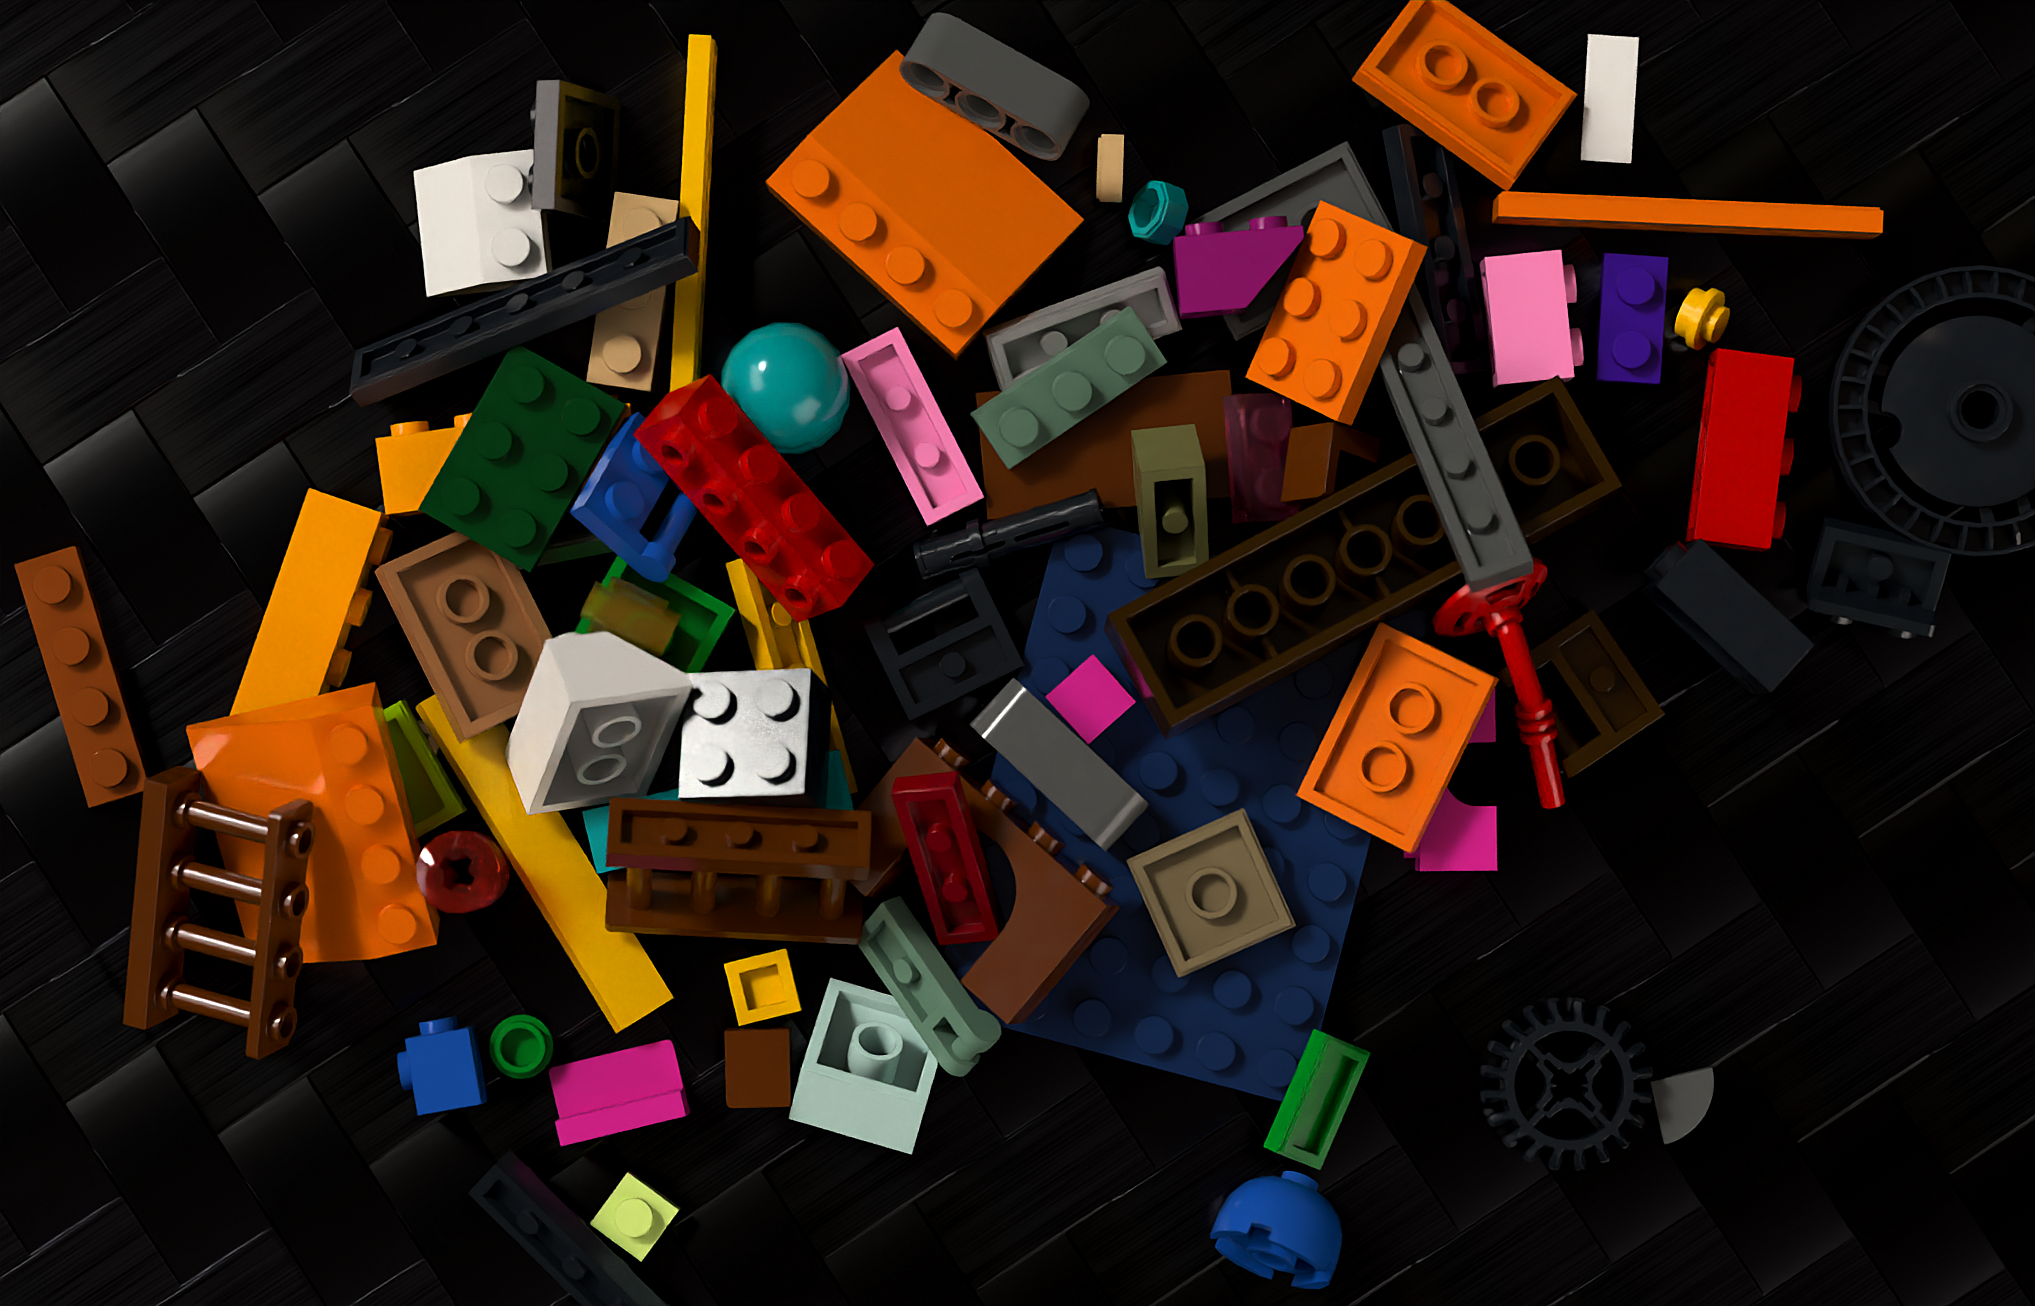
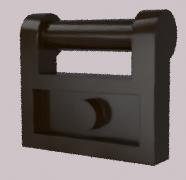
[1496,609,1665,779]

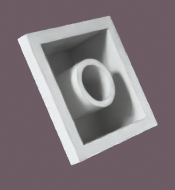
[414,149,553,298]

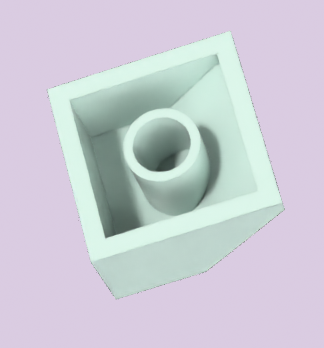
[788,978,938,1155]

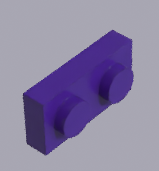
[1594,253,1669,386]

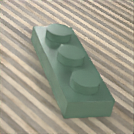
[970,306,1167,470]

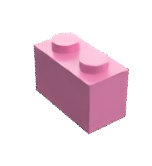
[1479,250,1584,390]

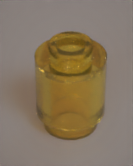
[580,575,681,659]

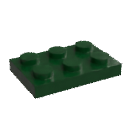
[418,344,628,574]

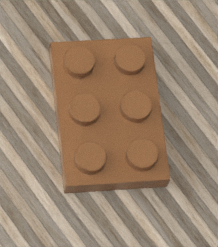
[374,531,553,743]

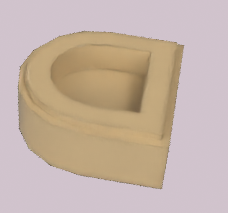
[1096,134,1124,202]

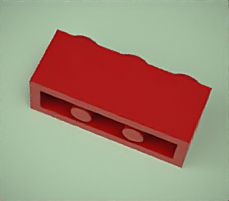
[1686,348,1802,552]

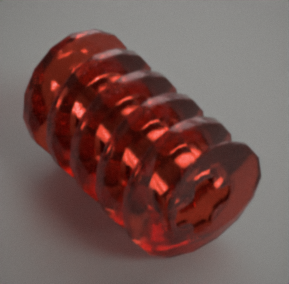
[416,831,510,913]

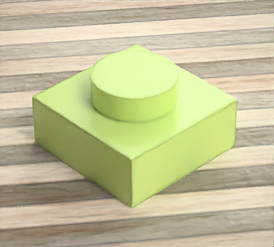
[590,1170,681,1262]

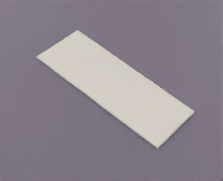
[1581,34,1639,163]

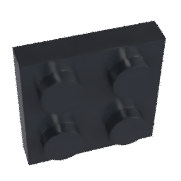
[528,80,621,225]

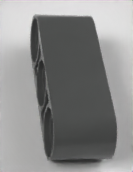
[899,12,1090,161]
[969,678,1149,852]

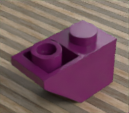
[1173,216,1304,320]

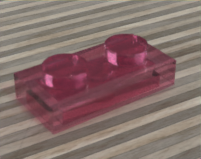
[1223,393,1299,524]

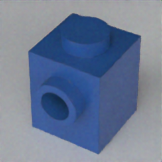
[397,1016,488,1115]

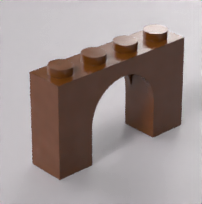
[848,737,1121,1024]

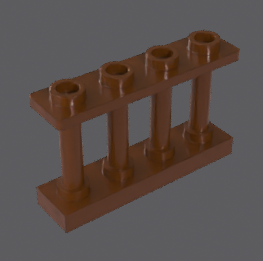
[123,765,315,1060]
[605,797,872,945]

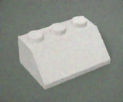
[504,631,693,815]

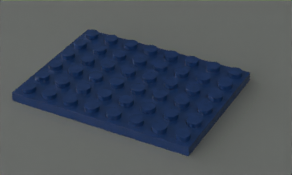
[943,526,1431,1102]

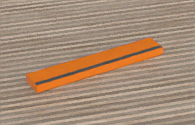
[1492,191,1884,240]

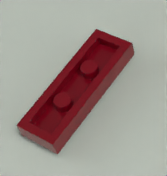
[891,771,1005,945]

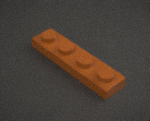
[14,546,150,808]

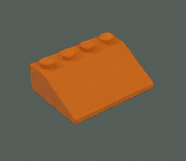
[766,50,1084,361]
[186,682,440,963]

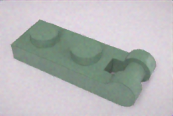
[857,896,1001,1077]

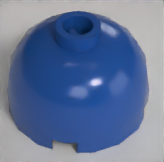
[1210,1171,1342,1289]

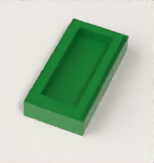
[1263,1029,1370,1170]

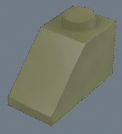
[1131,424,1209,579]

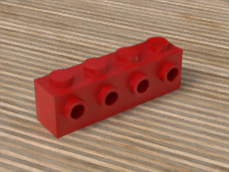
[633,374,875,623]

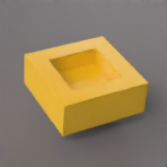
[724,948,802,1026]

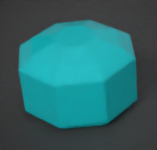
[1128,180,1189,245]

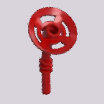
[1431,557,1565,809]

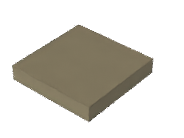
[1126,808,1296,978]

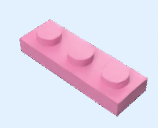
[841,327,985,527]

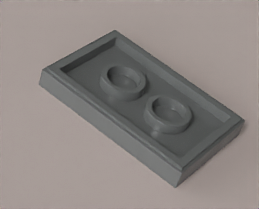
[1179,141,1394,343]

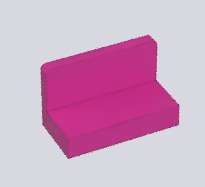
[549,1039,690,1146]

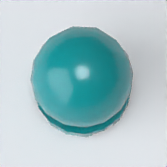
[721,322,851,455]

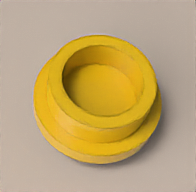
[1674,288,1730,350]

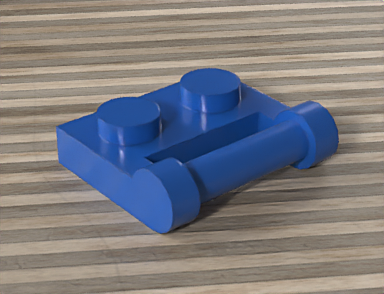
[570,412,698,582]

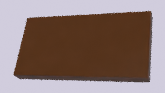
[976,370,1241,521]

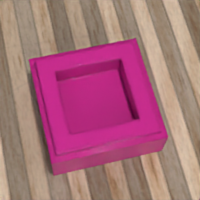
[1045,654,1136,745]

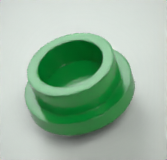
[489,1014,554,1079]

